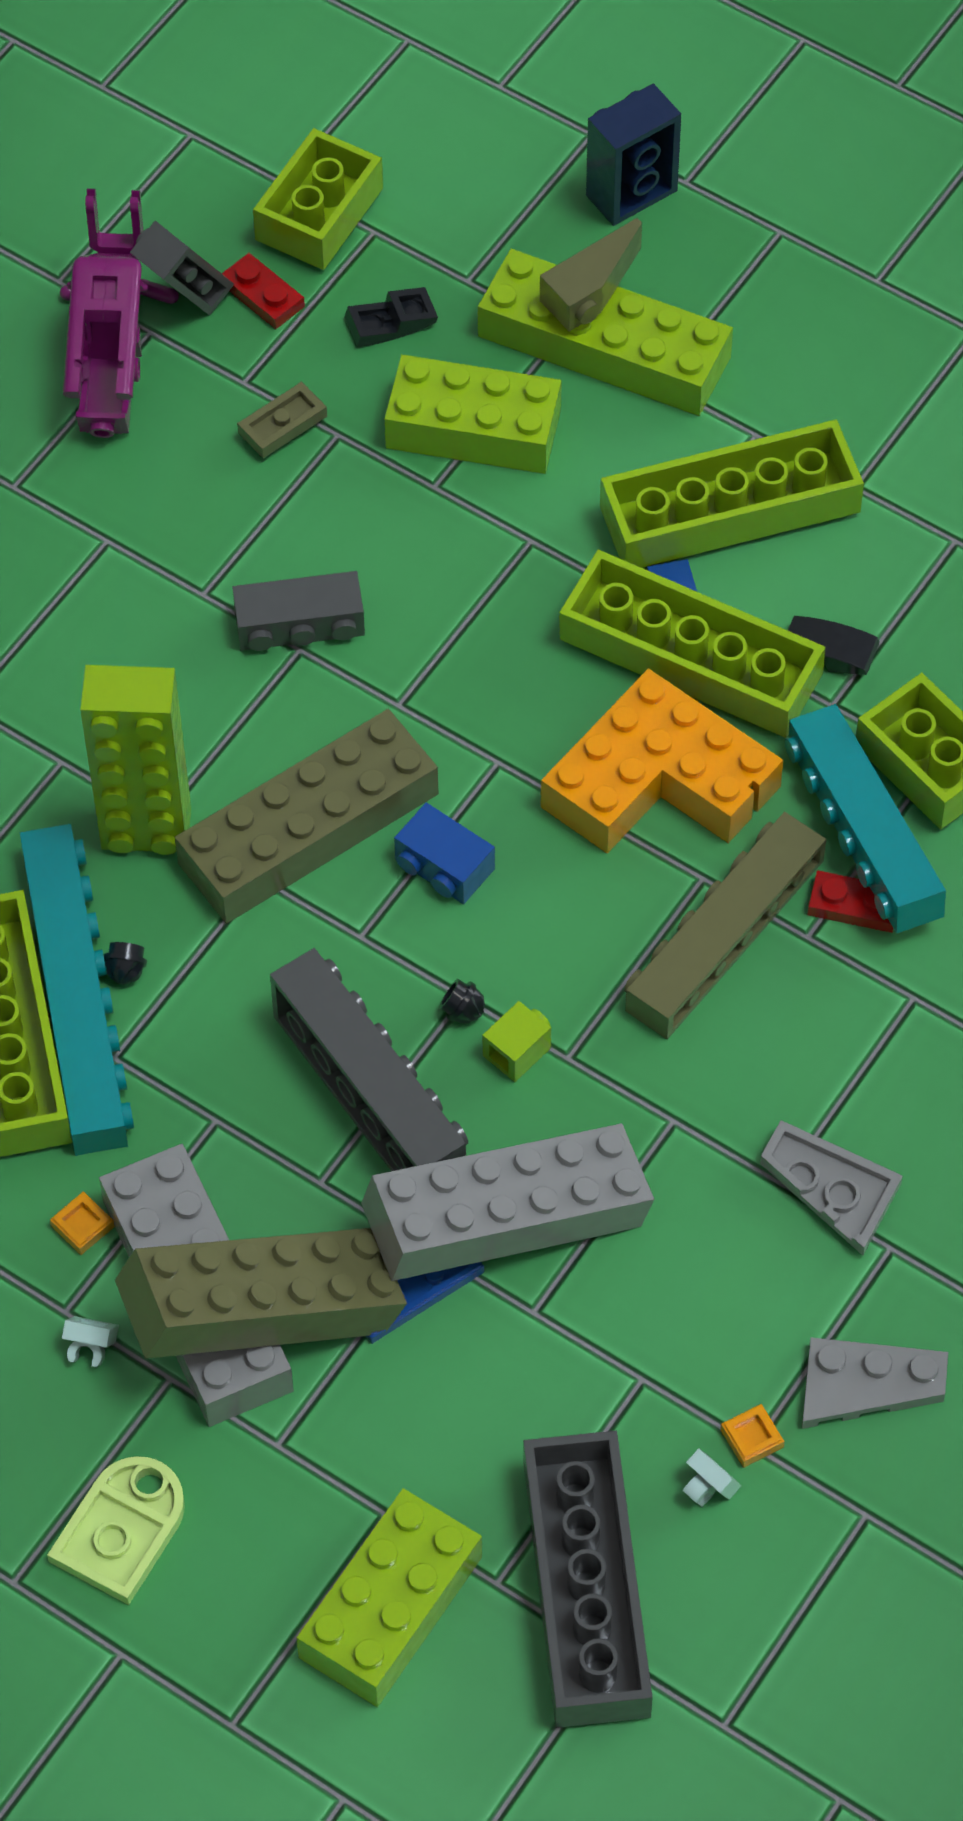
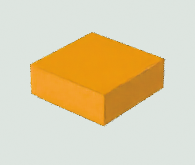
[50,1191,115,1255]
[721,1404,785,1468]

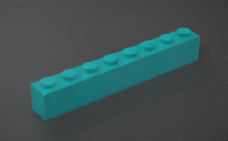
[19,824,134,1156]

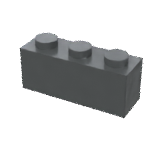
[130,221,234,315]
[232,571,365,651]

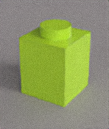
[482,1001,551,1082]

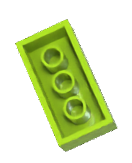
[384,354,562,474]
[296,1488,482,1708]

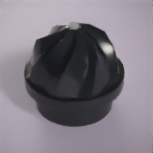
[104,942,147,985]
[439,979,485,1024]

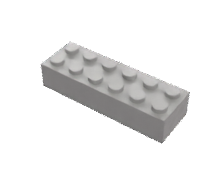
[361,1123,655,1281]
[99,1143,294,1427]

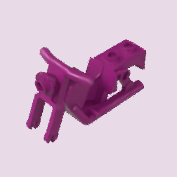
[60,188,179,438]

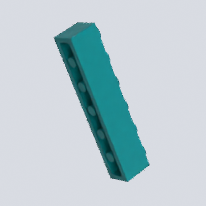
[785,704,946,934]

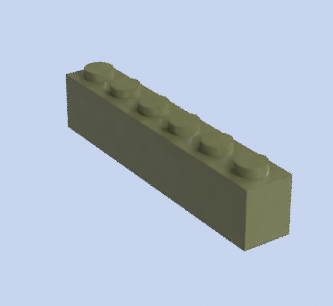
[624,812,826,1040]

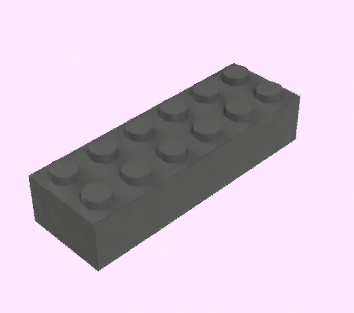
[270,947,468,1171]
[523,1430,653,1728]

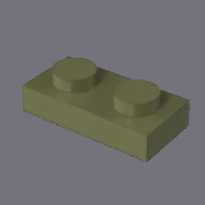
[237,381,327,458]

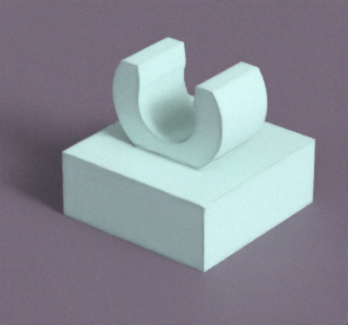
[62,1316,119,1367]
[683,1448,742,1507]

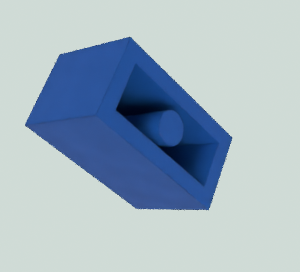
[394,802,495,905]

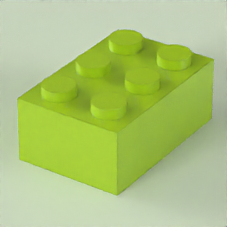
[253,128,383,270]
[856,672,963,830]

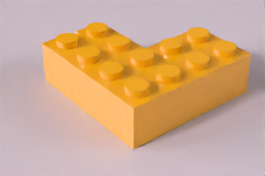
[541,668,783,854]

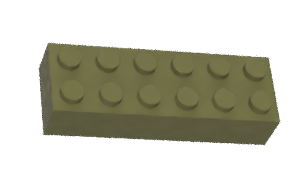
[175,708,439,924]
[115,1228,407,1359]

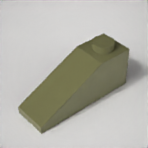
[540,218,642,332]

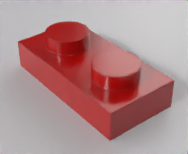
[222,253,305,329]
[807,870,893,933]

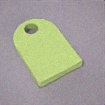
[47,1456,185,1605]

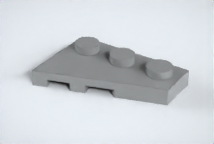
[760,1120,903,1255]
[802,1337,948,1429]

